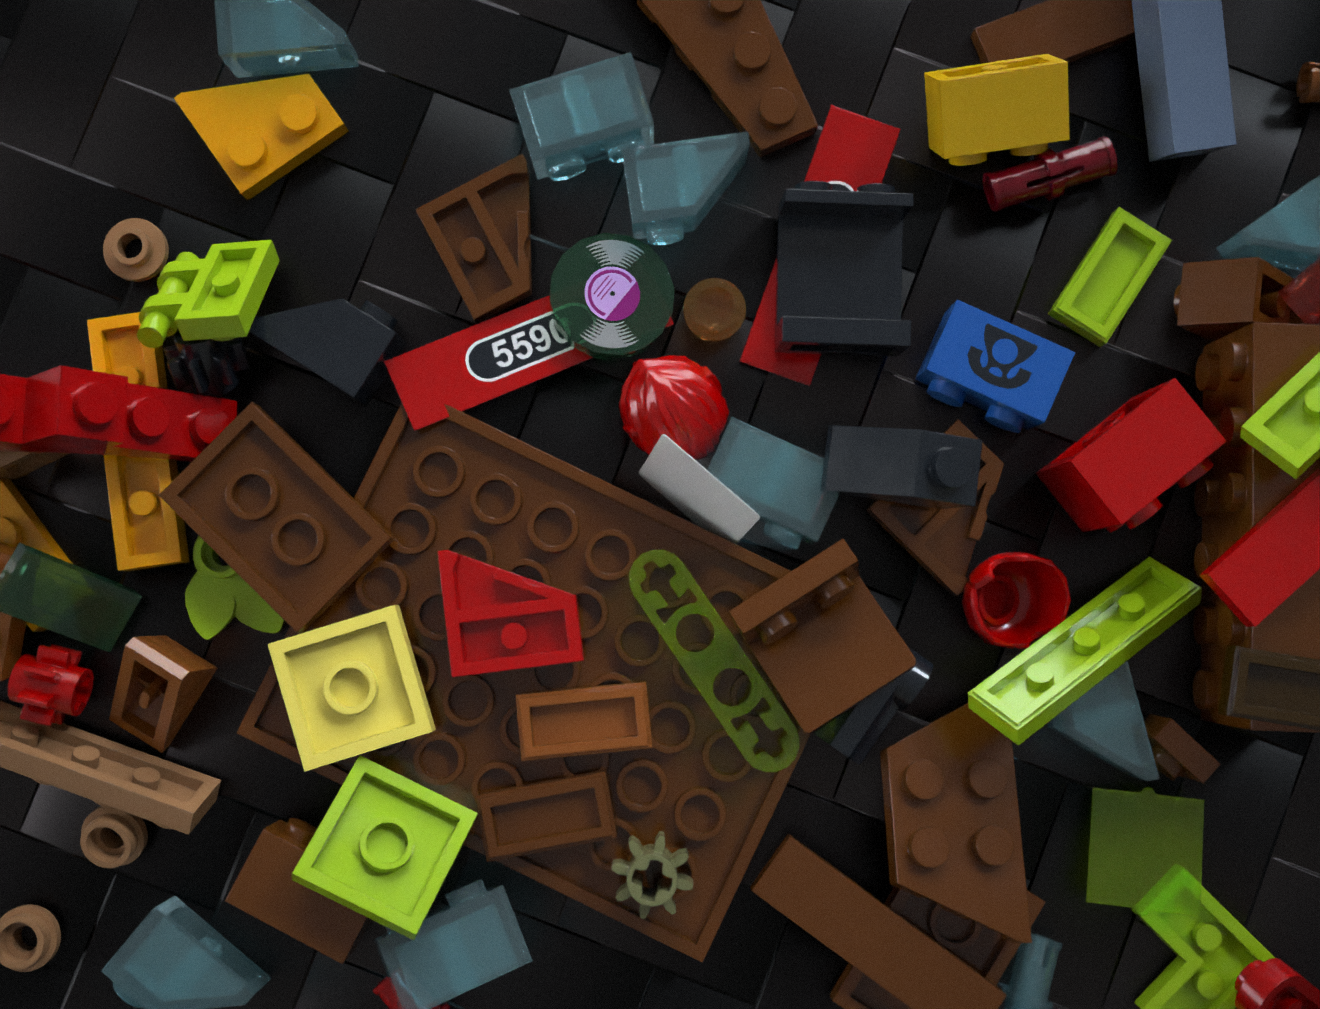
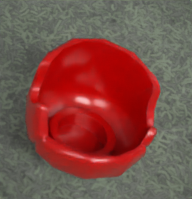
[962,552,1071,649]

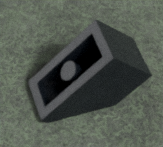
[249,298,407,406]
[821,425,983,509]

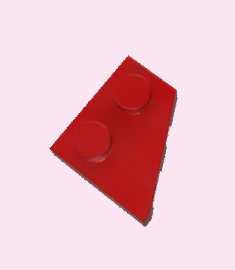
[437,550,585,677]

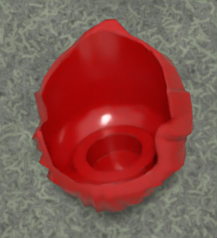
[619,355,729,459]

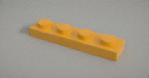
[87,312,190,571]

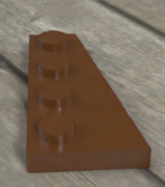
[637,0,818,157]

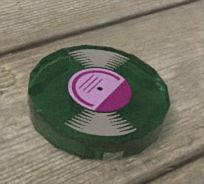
[549,233,674,359]

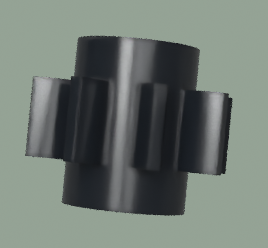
[164,329,250,397]

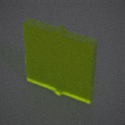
[1086,787,1204,917]

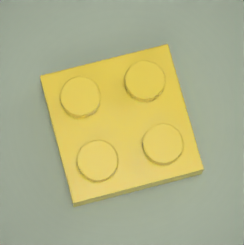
[268,605,436,772]

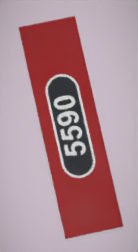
[740,105,901,386]
[384,258,674,431]

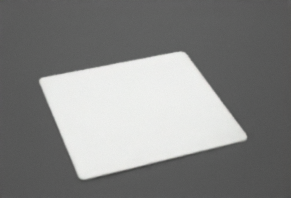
[639,434,760,544]

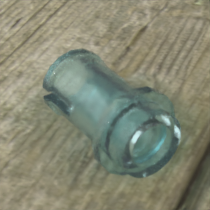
[1002,933,1063,1009]

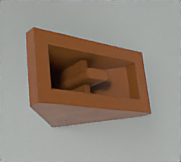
[109,635,218,753]

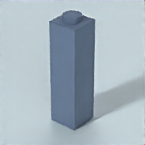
[1131,0,1237,162]

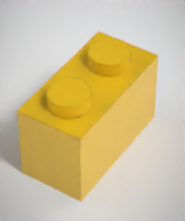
[924,54,1070,166]

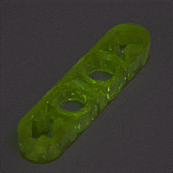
[629,550,799,772]

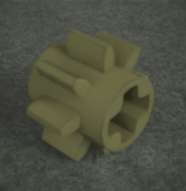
[611,831,693,919]

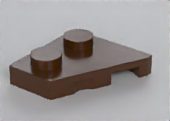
[866,419,1004,596]

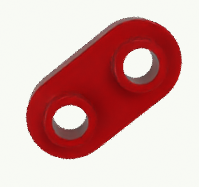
[1235,958,1320,1009]

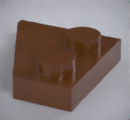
[415,153,532,324]

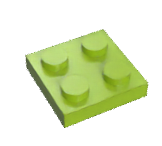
[292,755,478,940]

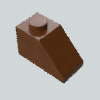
[1173,257,1310,340]

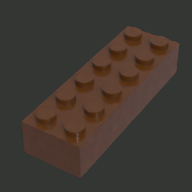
[1193,322,1320,733]

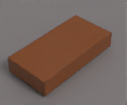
[515,681,652,761]

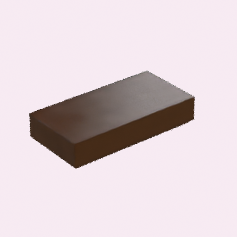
[476,770,618,862]

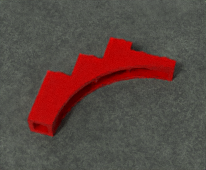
[0,365,237,462]

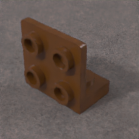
[729,539,916,734]

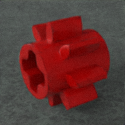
[8,644,94,727]

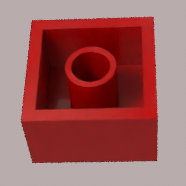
[1036,378,1227,533]

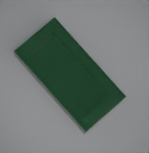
[0,542,142,652]

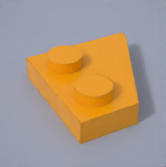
[174,74,349,200]

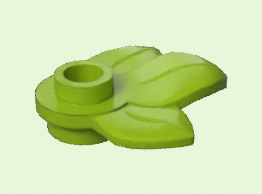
[185,536,286,640]

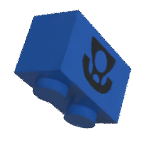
[915,300,1075,433]

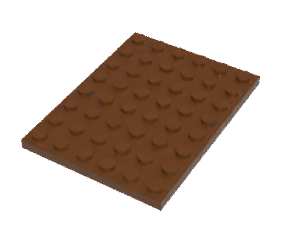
[237,403,810,963]

